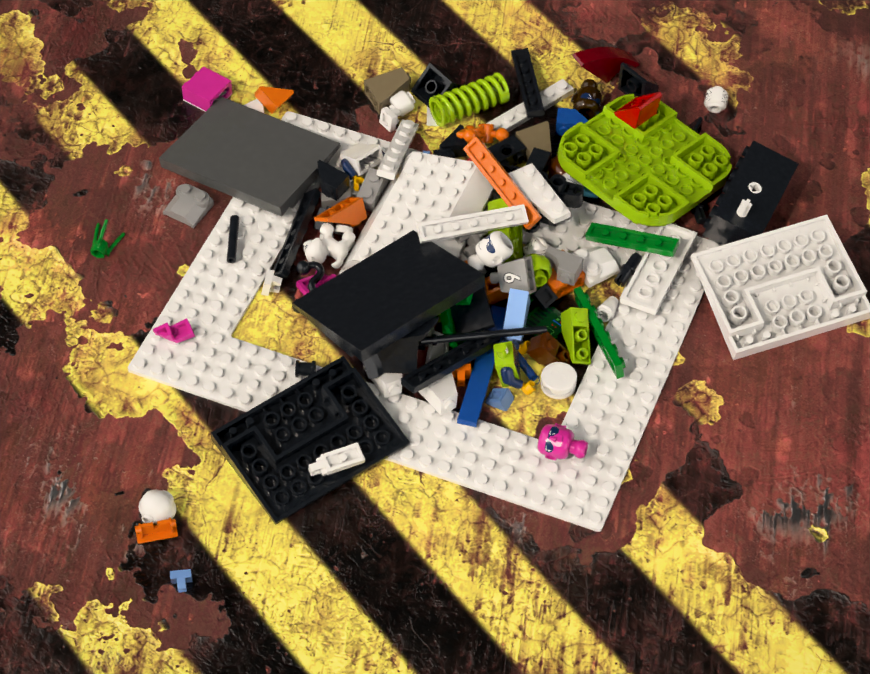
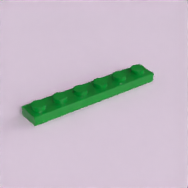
[574,286,626,379]

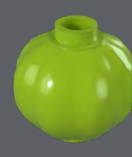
[525,253,552,288]

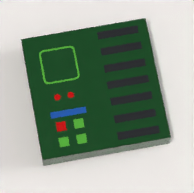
[525,305,562,339]

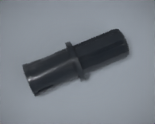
[691,202,707,225]
[614,252,642,287]

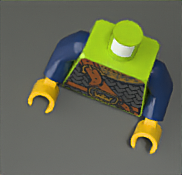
[493,340,536,395]

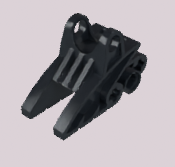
[495,163,584,233]

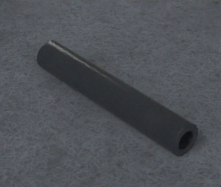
[227,215,239,263]

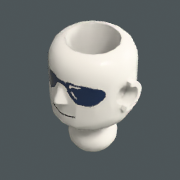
[467,231,514,271]

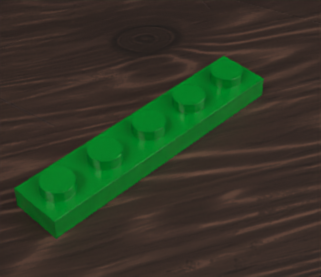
[585,222,679,257]

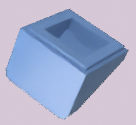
[485,388,514,411]

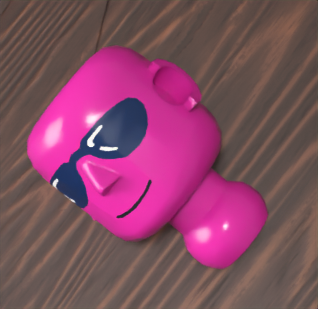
[537,423,588,461]

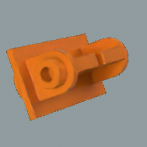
[135,517,178,544]

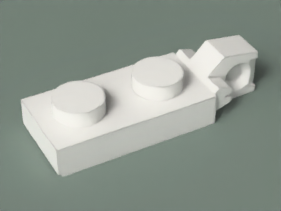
[308,443,365,476]

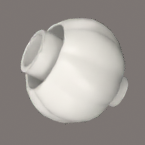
[138,489,176,525]

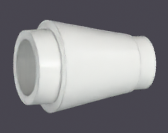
[596,296,619,322]

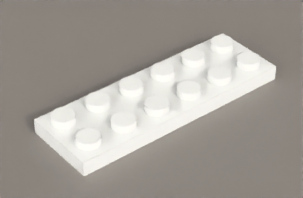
[620,223,697,315]

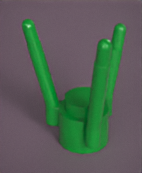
[90,219,125,258]

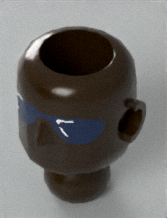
[571,79,602,120]

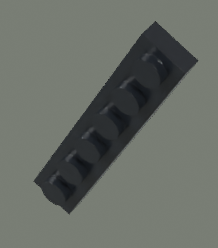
[511,48,545,118]
[273,188,321,279]
[401,329,501,394]

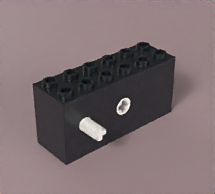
[703,140,799,245]

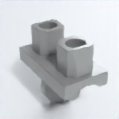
[454,232,487,259]

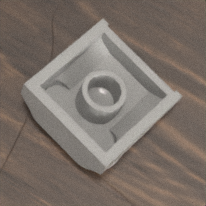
[163,184,214,229]

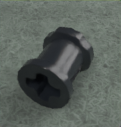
[295,360,316,378]

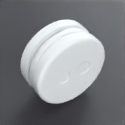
[540,362,577,399]

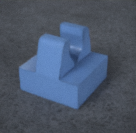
[170,569,193,593]

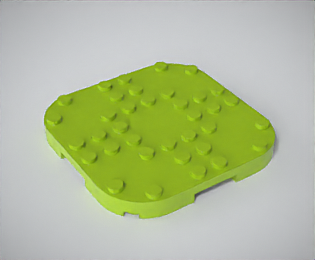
[557,94,732,226]

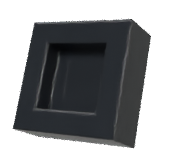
[531,283,558,311]

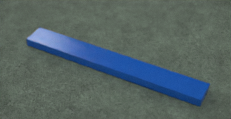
[457,305,507,427]

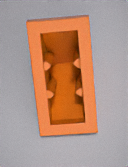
[255,86,294,114]

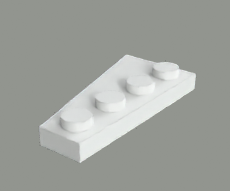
[508,163,571,224]

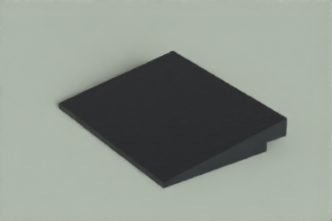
[292,230,485,362]
[211,356,410,525]

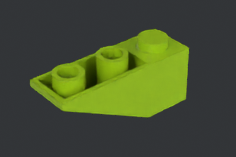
[561,307,591,365]

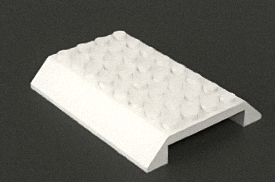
[341,151,495,270]

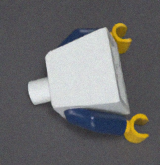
[340,143,385,191]

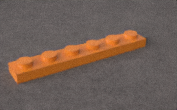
[463,136,542,230]

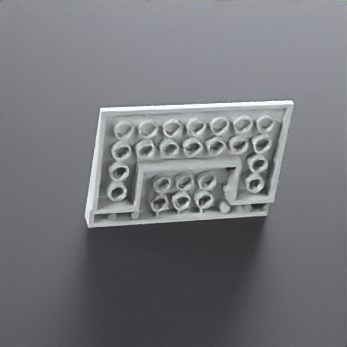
[691,215,870,360]

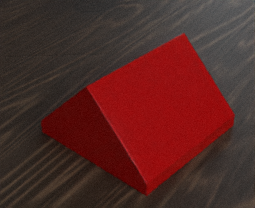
[614,92,662,129]

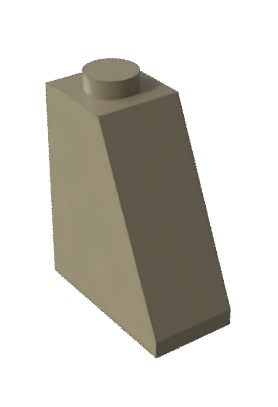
[364,67,411,115]
[516,121,552,161]

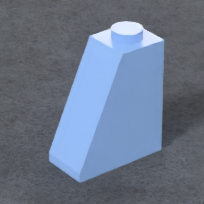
[502,288,530,344]

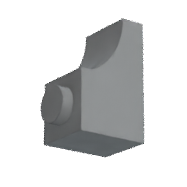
[545,246,584,286]

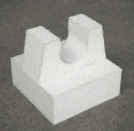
[379,107,401,132]
[261,269,282,296]

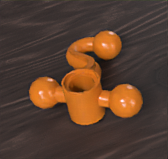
[456,124,509,143]

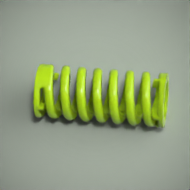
[429,72,510,127]

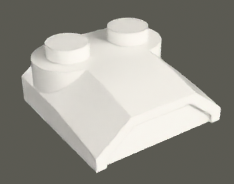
[573,246,620,288]

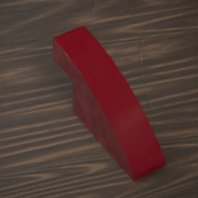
[572,47,639,83]

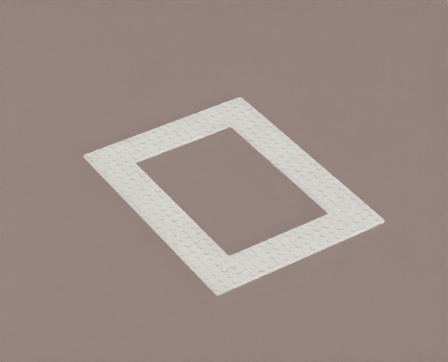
[128,111,721,532]

